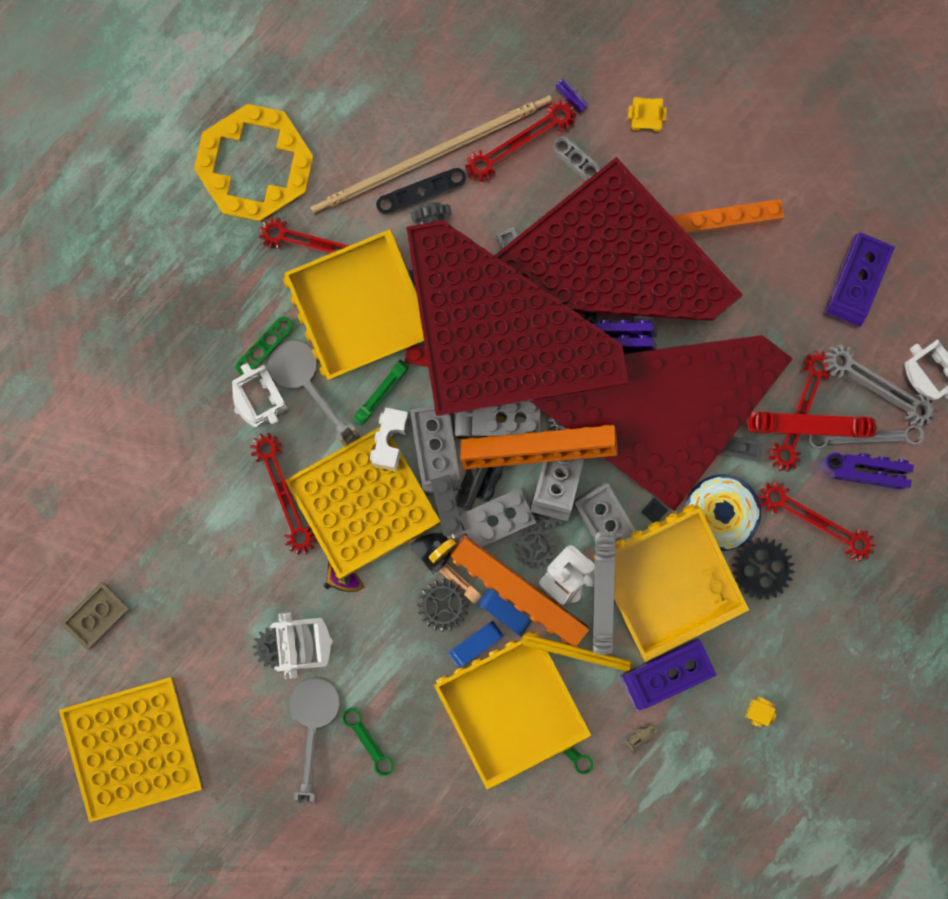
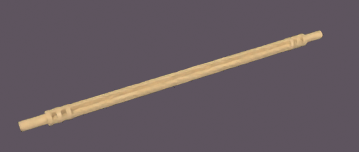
[310,95,553,214]

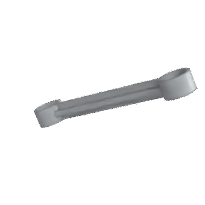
[808,425,925,449]

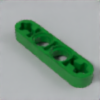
[236,317,293,375]

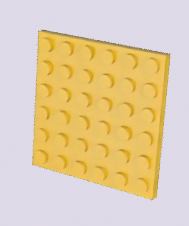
[285,426,441,580]
[59,677,203,823]

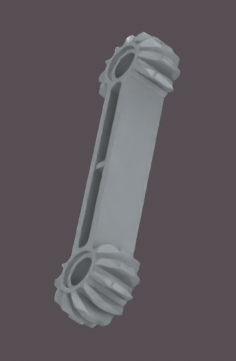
[823,345,937,427]
[593,531,615,655]

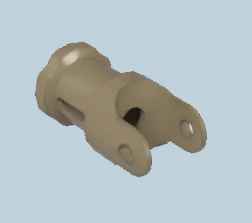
[623,723,657,754]

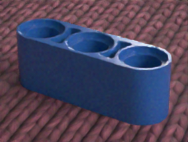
[477,589,533,637]
[448,621,504,668]

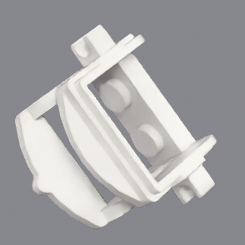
[904,339,948,401]
[232,363,288,428]
[539,545,595,607]
[270,613,333,679]

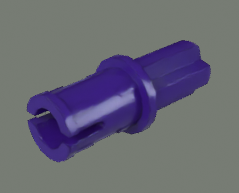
[556,79,589,113]

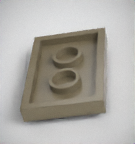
[60,582,129,650]

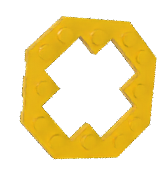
[194,104,314,222]

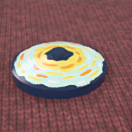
[685,474,761,551]

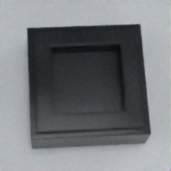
[641,498,668,523]

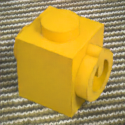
[744,697,777,728]

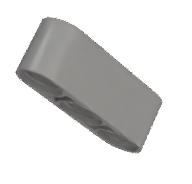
[554,137,600,181]

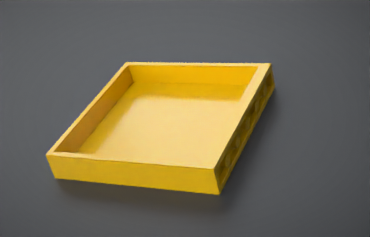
[283,229,424,380]
[593,504,749,662]
[434,631,591,791]

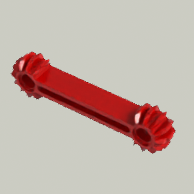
[465,99,577,183]
[259,217,349,255]
[768,350,831,472]
[747,412,877,438]
[250,433,317,555]
[758,481,876,561]

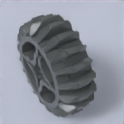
[417,579,469,631]

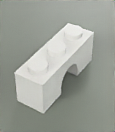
[370,408,410,472]

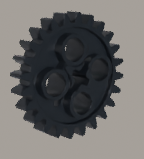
[731,537,795,600]

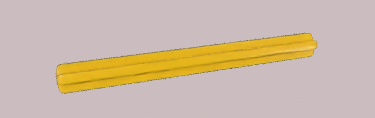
[521,634,632,671]

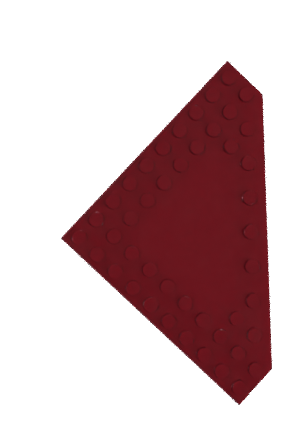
[494,157,743,321]
[406,220,629,417]
[530,335,793,511]

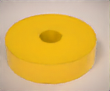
[428,538,457,564]

